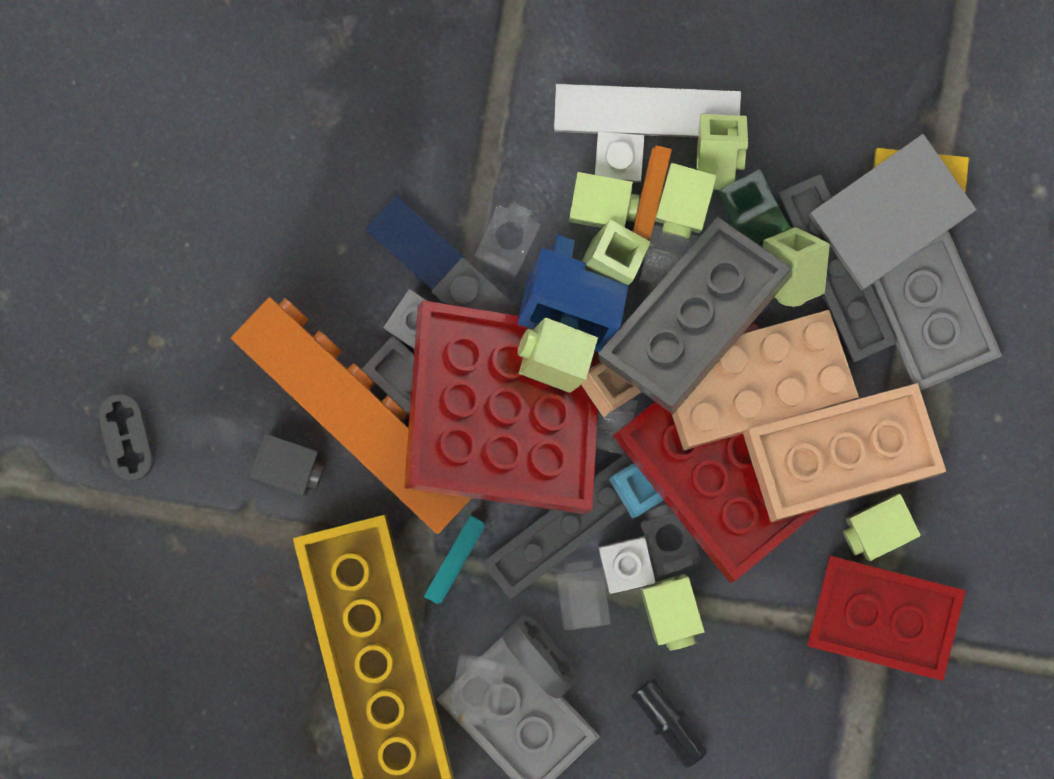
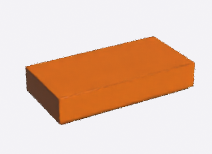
[632,145,672,241]

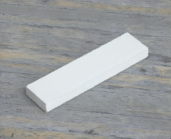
[554,84,741,138]

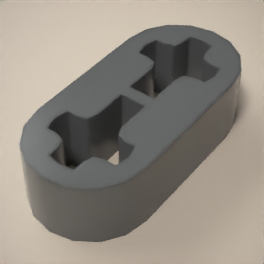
[99,394,154,481]
[503,615,579,699]

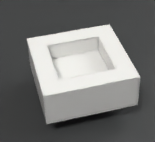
[595,132,644,183]

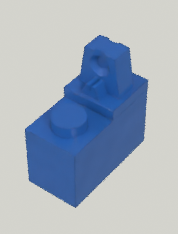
[517,234,629,352]

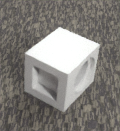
[598,536,656,594]

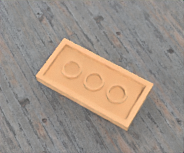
[672,310,859,450]
[743,383,946,522]

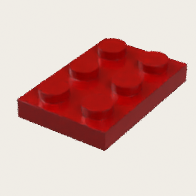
[806,555,966,681]

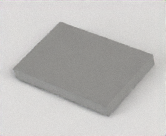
[808,134,977,291]
[871,231,1002,391]
[436,636,600,779]

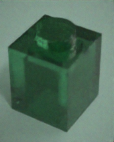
[718,169,791,246]

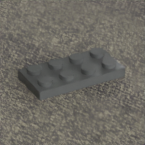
[598,217,792,414]

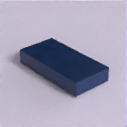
[365,196,465,290]

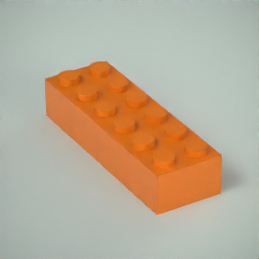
[230,297,473,535]

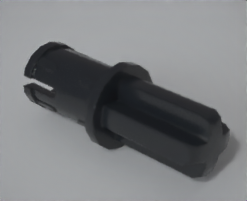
[631,678,707,768]

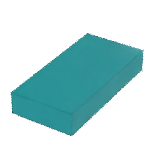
[424,514,486,604]

